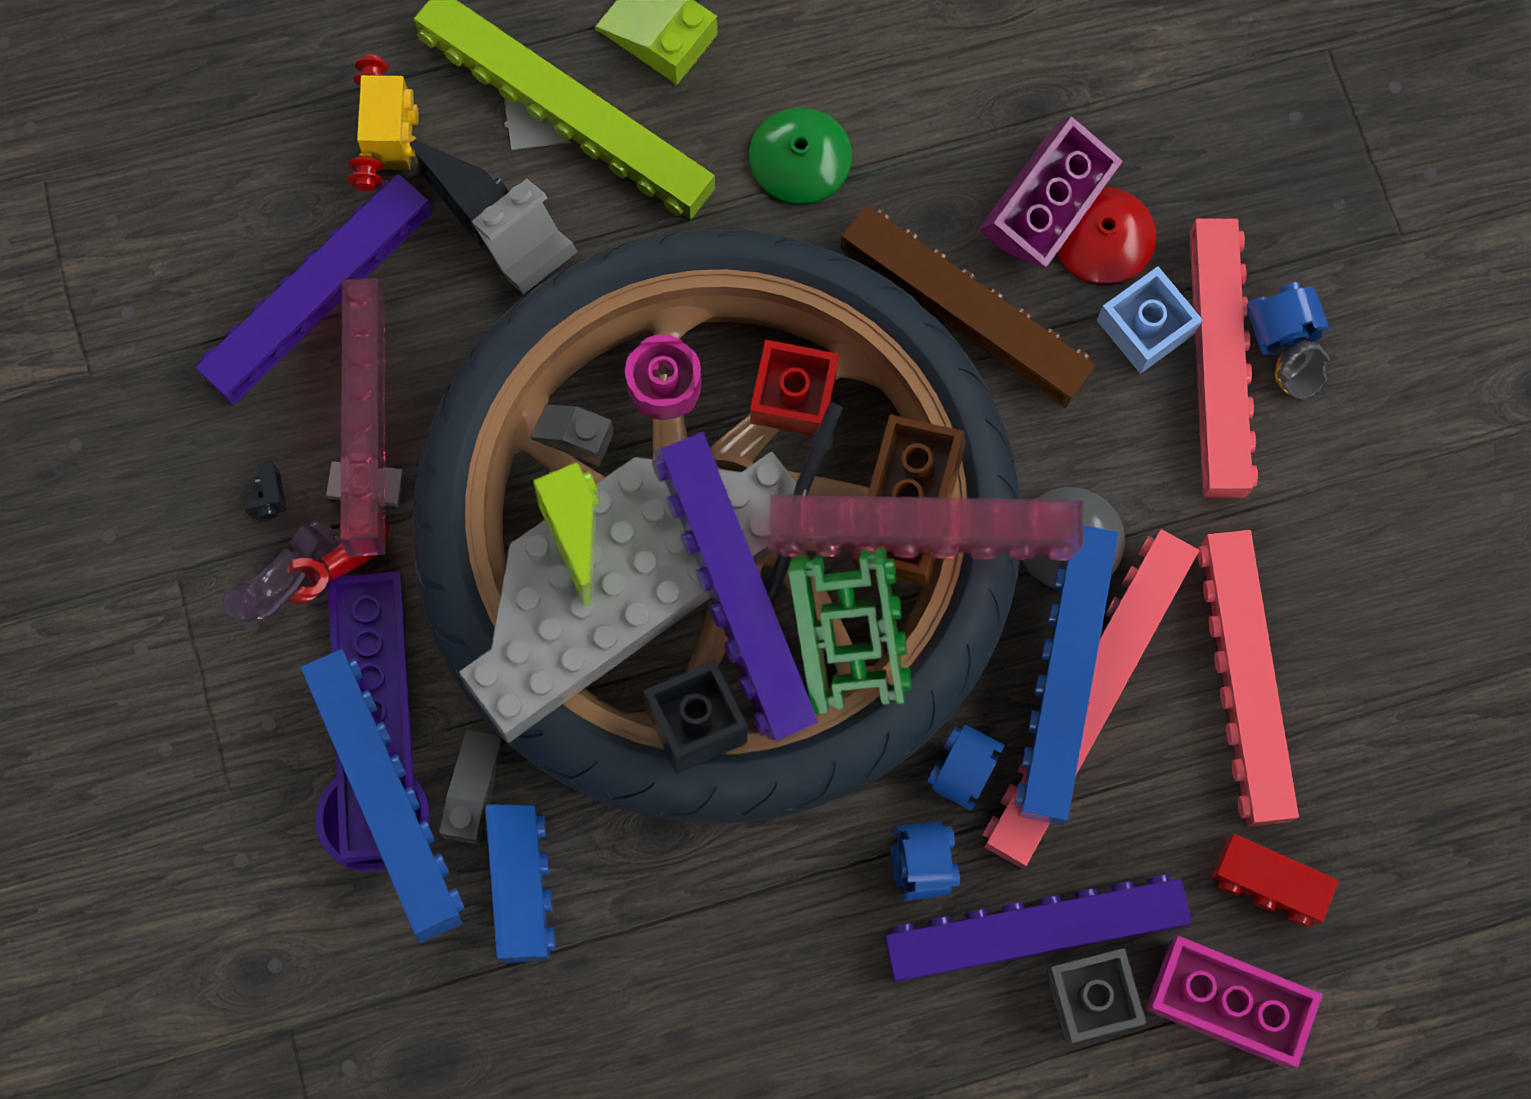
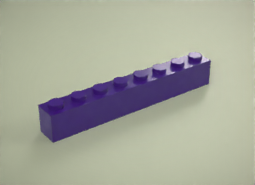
[196,174,433,406]
[652,432,818,741]
[884,874,1192,983]

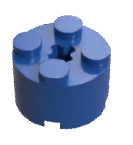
[1247,282,1330,356]
[927,725,1005,811]
[890,821,960,901]

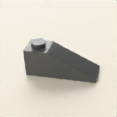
[439,730,503,845]

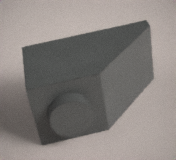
[531,404,614,466]

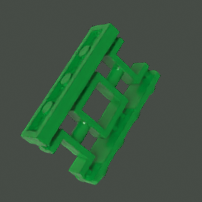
[788,548,912,714]

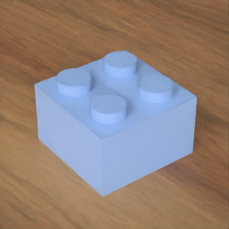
[1097,267,1203,374]

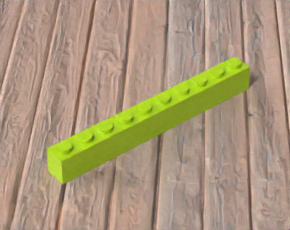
[414,0,715,220]

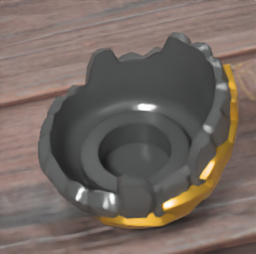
[1275,341,1330,399]

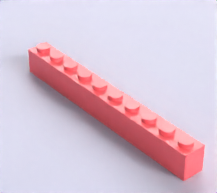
[982,529,1199,869]

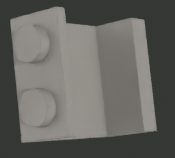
[471,179,577,294]

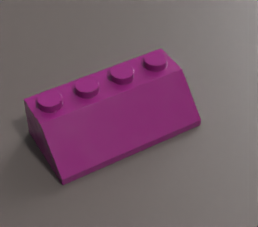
[978,116,1123,269]

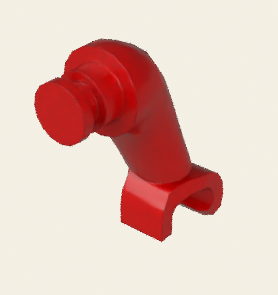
[286,498,390,604]

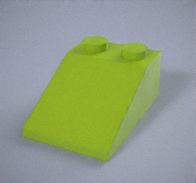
[596,0,717,85]
[534,462,599,606]

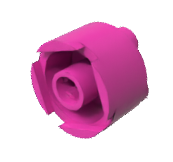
[625,335,701,420]

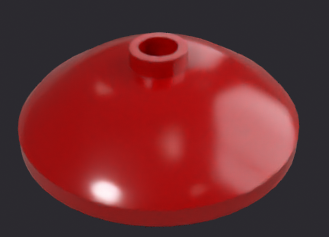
[1056,186,1156,286]

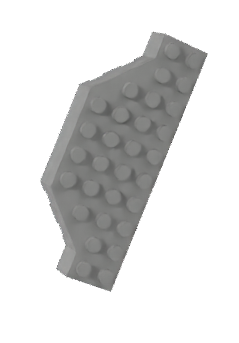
[460,451,818,743]

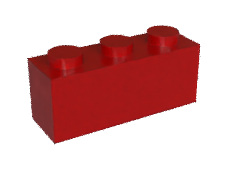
[1210,834,1339,927]

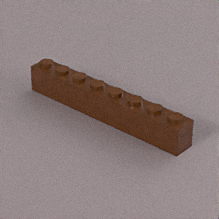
[840,205,1096,408]

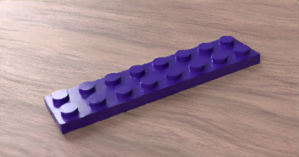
[328,571,417,863]

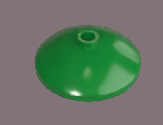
[749,107,852,206]

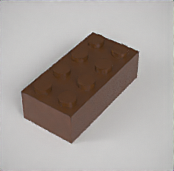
[851,415,966,586]

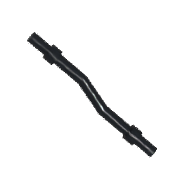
[763,401,844,607]

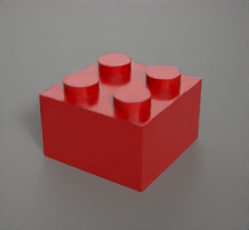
[750,340,839,436]

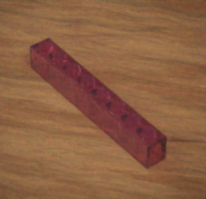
[340,278,385,557]
[768,495,1084,560]

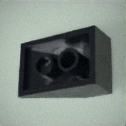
[409,139,509,248]

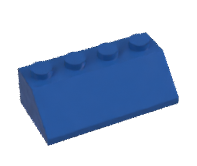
[485,805,556,964]

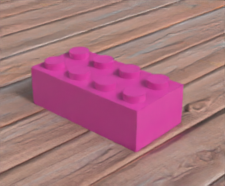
[1145,936,1323,1068]

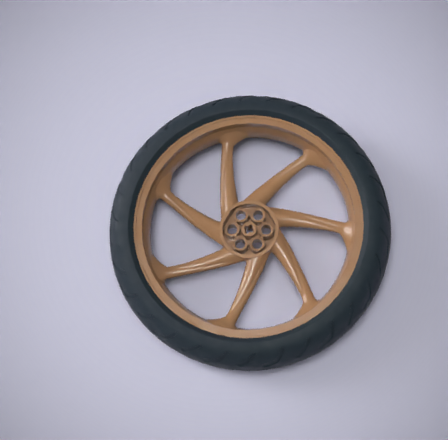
[412,229,1022,824]

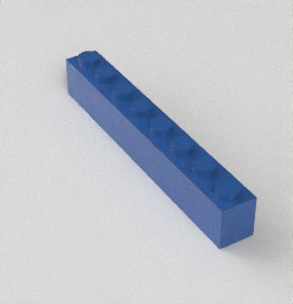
[1014,523,1119,825]
[301,649,465,943]

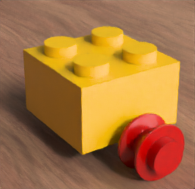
[347,55,418,192]

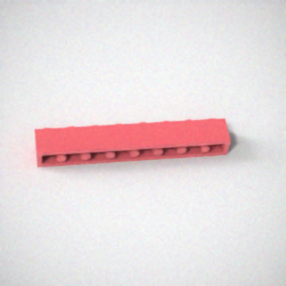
[1190,219,1258,498]
[1197,530,1299,827]

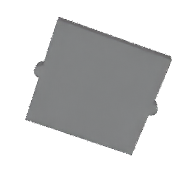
[504,98,571,151]

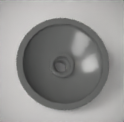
[1020,487,1125,591]

